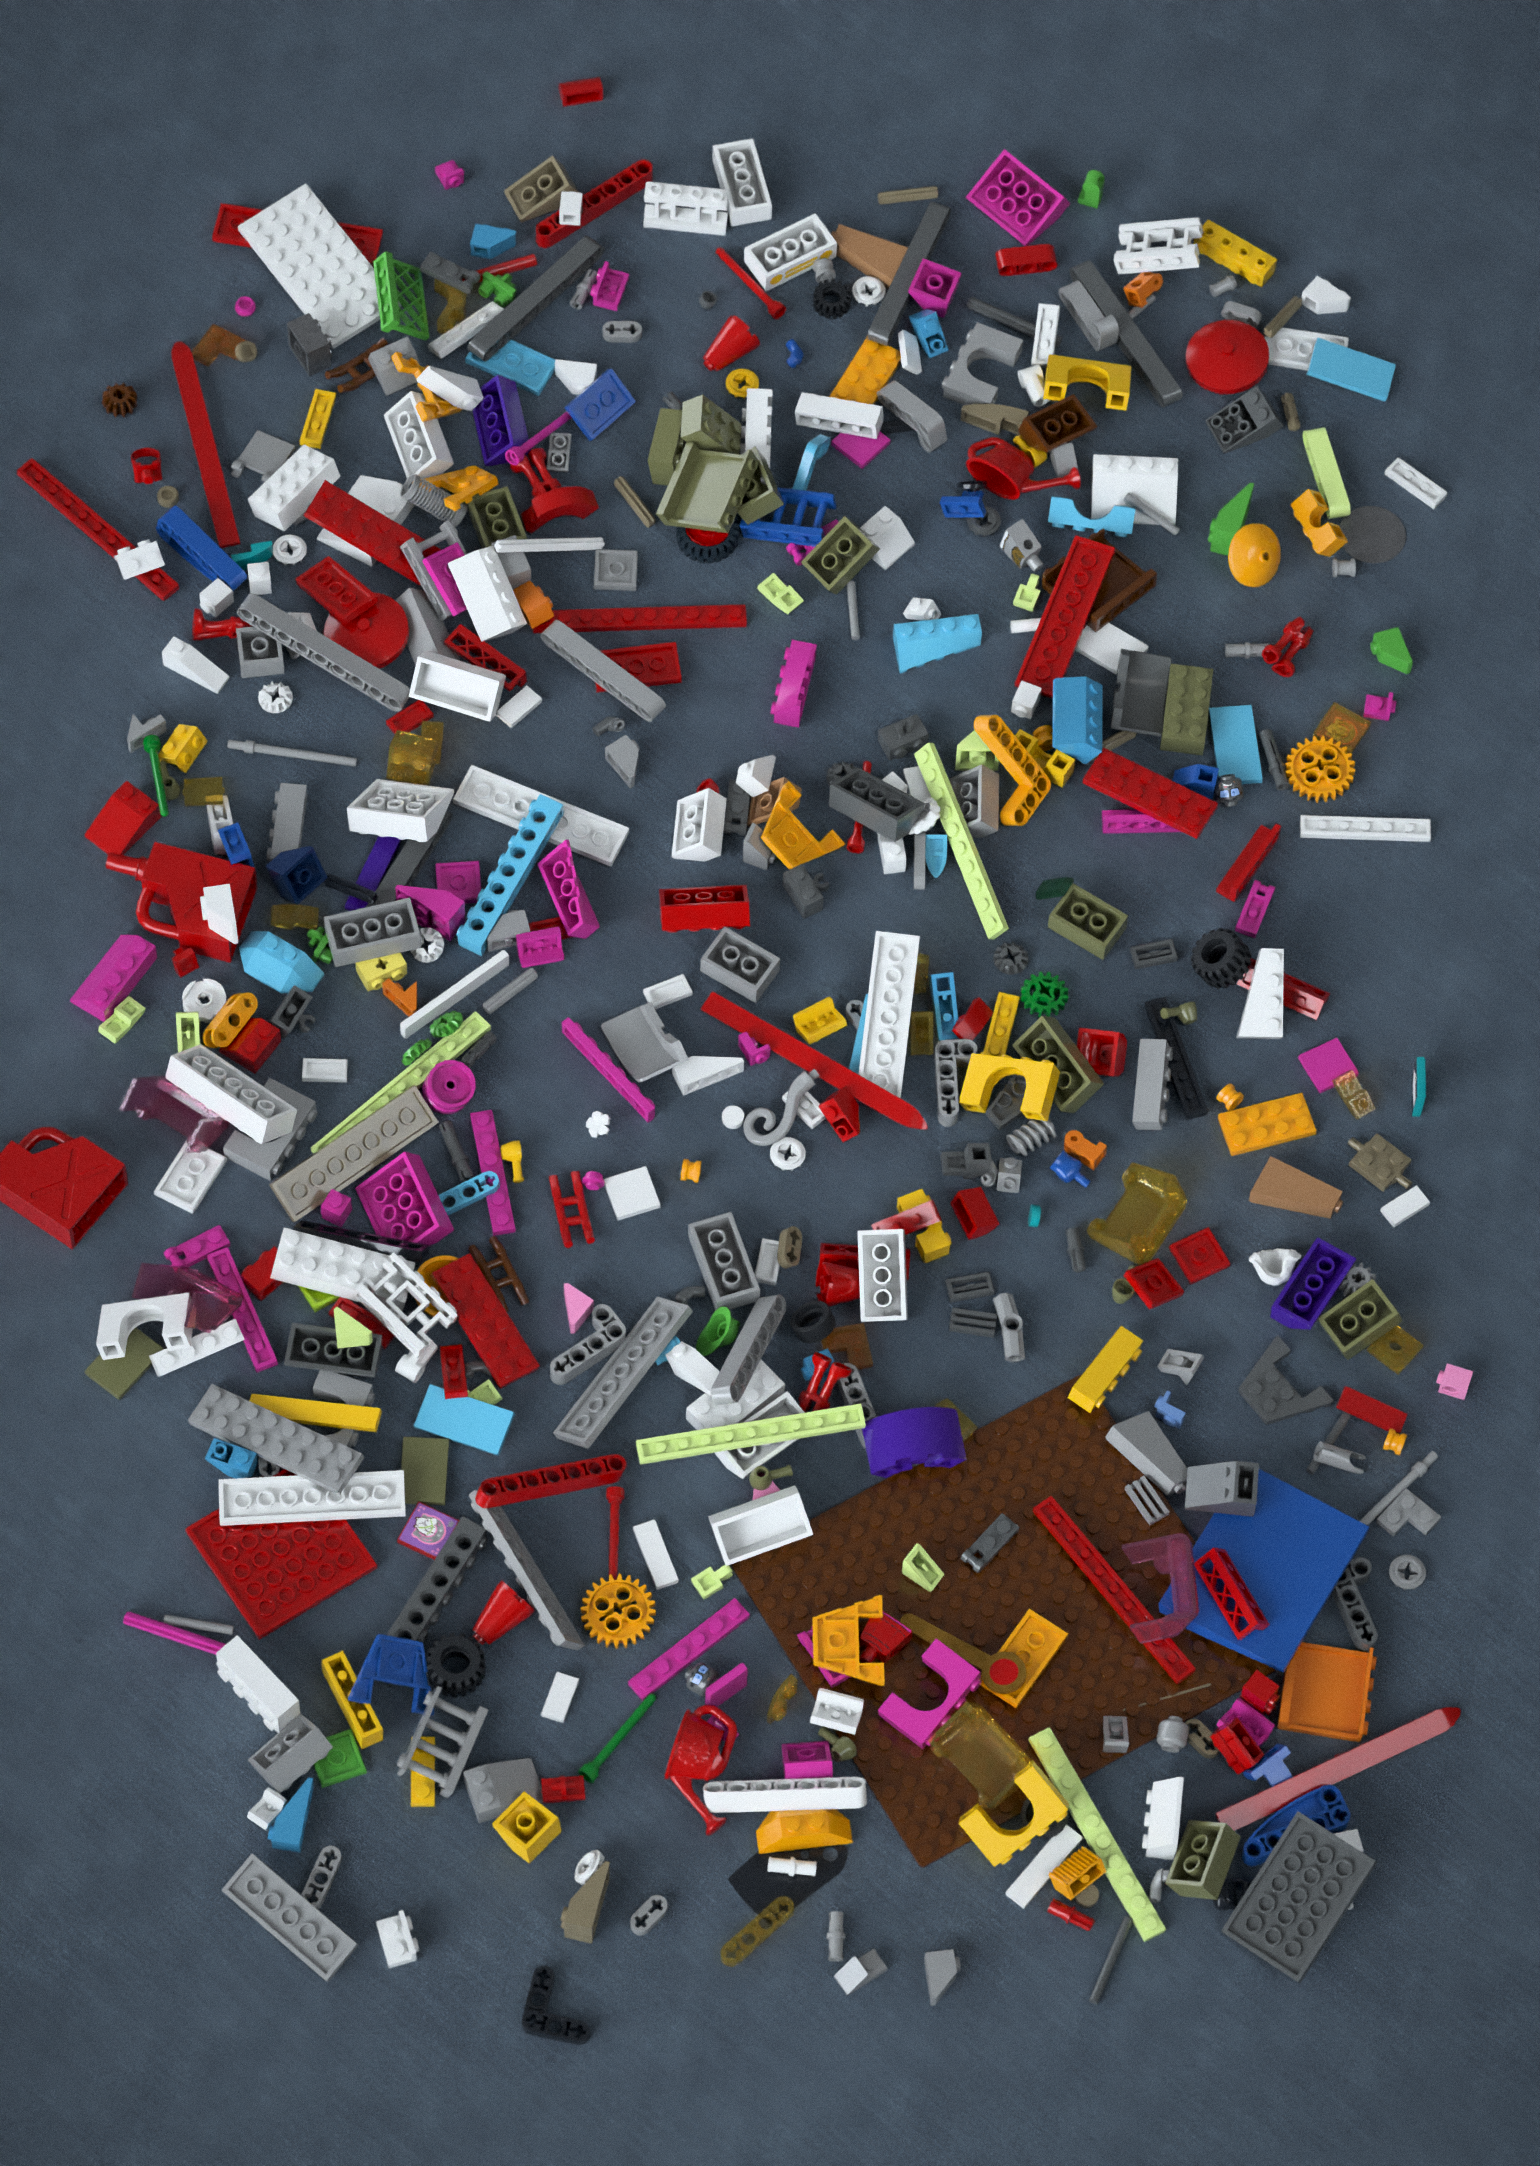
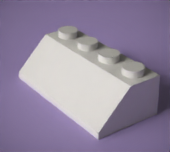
[384,391,454,479]
[448,545,527,642]
[858,1229,908,1322]
[714,1391,805,1479]

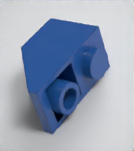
[1172,764,1219,799]

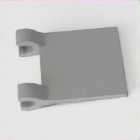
[231,430,295,486]

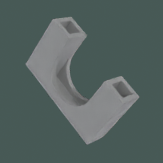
[941,322,1023,405]
[223,1078,318,1181]
[313,1370,375,1448]

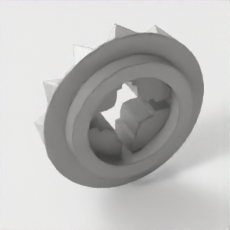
[1389,1555,1426,1591]

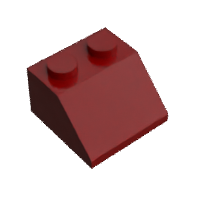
[219,1018,281,1074]

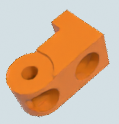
[1123,272,1163,308]
[1064,1130,1107,1171]

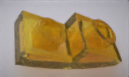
[418,721,444,764]
[271,904,319,930]
[1332,1070,1376,1120]
[767,1674,798,1725]

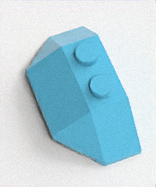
[239,931,324,994]

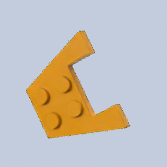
[391,352,462,422]
[412,466,498,511]
[760,781,845,870]
[812,1595,884,1686]

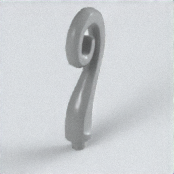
[743,1069,820,1146]

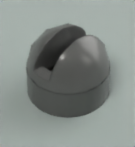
[699,291,717,309]

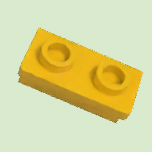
[158,724,207,773]
[793,996,847,1045]

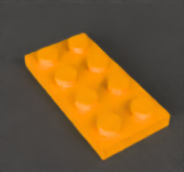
[829,337,901,405]
[1218,1093,1317,1156]
[980,1609,1068,1708]

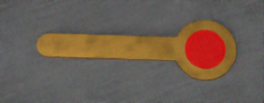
[900,1613,1026,1694]

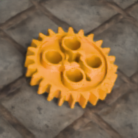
[1285,735,1355,803]
[580,1574,656,1649]

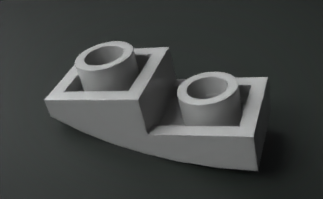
[547,433,571,472]

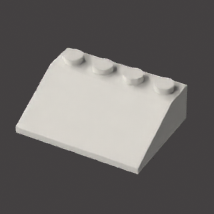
[1091,454,1178,525]
[317,475,415,567]
[347,779,454,842]

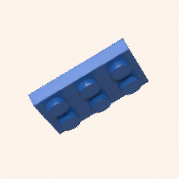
[564,368,636,441]

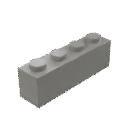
[267,783,308,862]
[1132,1039,1173,1130]

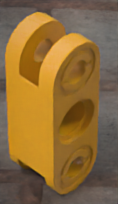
[202,992,258,1048]

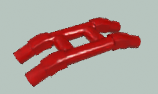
[549,1171,595,1248]

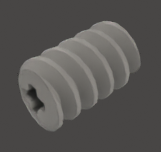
[1006,1118,1056,1157]

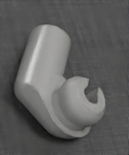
[1149,1868,1170,1903]

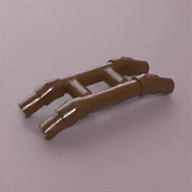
[325,337,388,393]
[468,1236,530,1312]

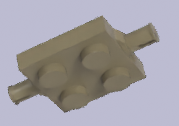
[1347,1133,1413,1192]

